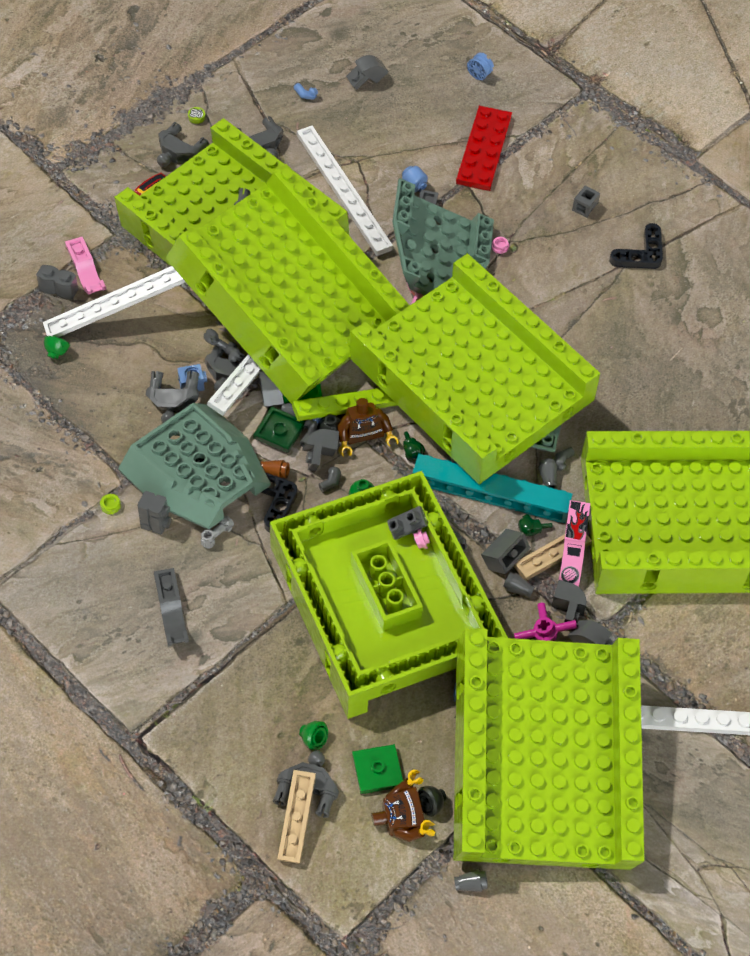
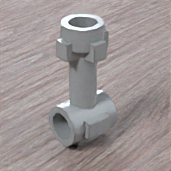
[201,516,234,549]

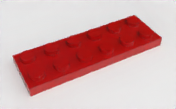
[456,105,512,191]

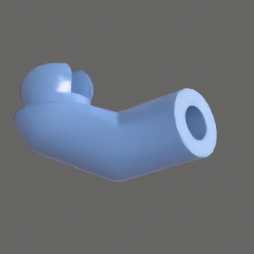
[294,83,318,100]

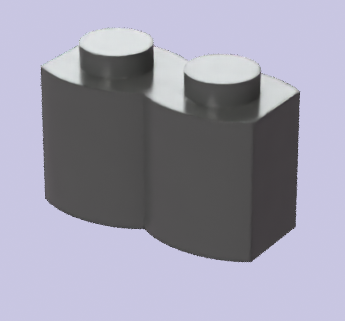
[36,265,78,299]

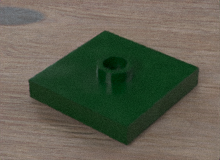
[253,407,306,453]

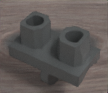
[387,506,428,540]

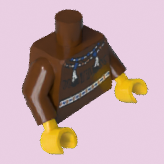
[338,398,398,457]
[371,769,435,842]

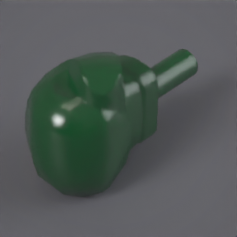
[403,431,425,460]
[518,514,553,536]

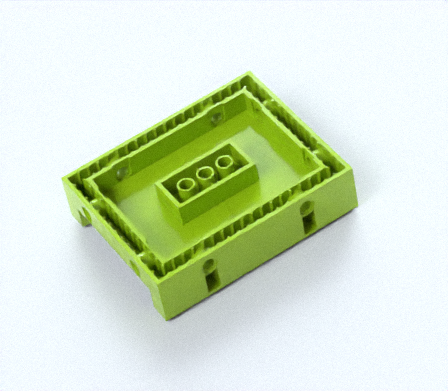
[114,118,350,266]
[165,164,410,404]
[350,253,600,484]
[581,431,750,594]
[270,471,508,719]
[453,628,644,870]

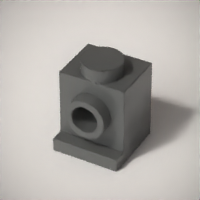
[572,186,600,218]

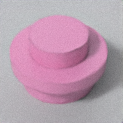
[491,237,509,254]
[414,529,430,549]

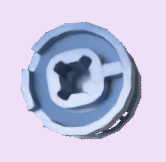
[467,53,494,80]

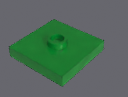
[352,744,403,794]

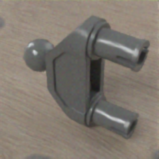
[238,116,284,158]
[157,122,209,167]
[204,345,256,391]
[145,371,199,424]
[273,751,339,818]

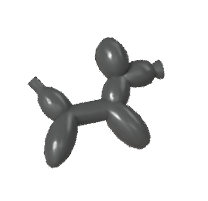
[204,329,246,363]

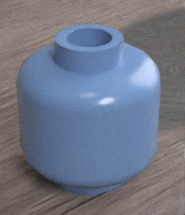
[402,166,428,192]

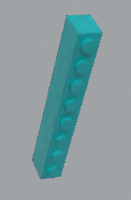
[412,454,573,524]

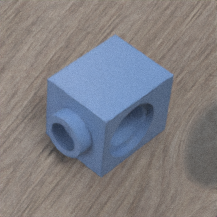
[177,364,207,391]

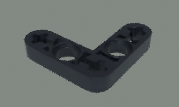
[609,223,663,269]
[261,473,298,533]

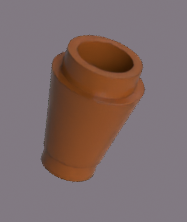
[260,460,290,478]

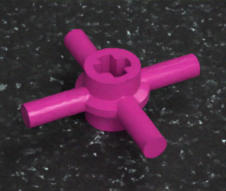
[514,603,577,641]

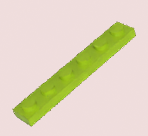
[292,388,398,421]

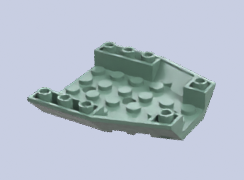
[392,178,494,296]
[118,403,271,530]

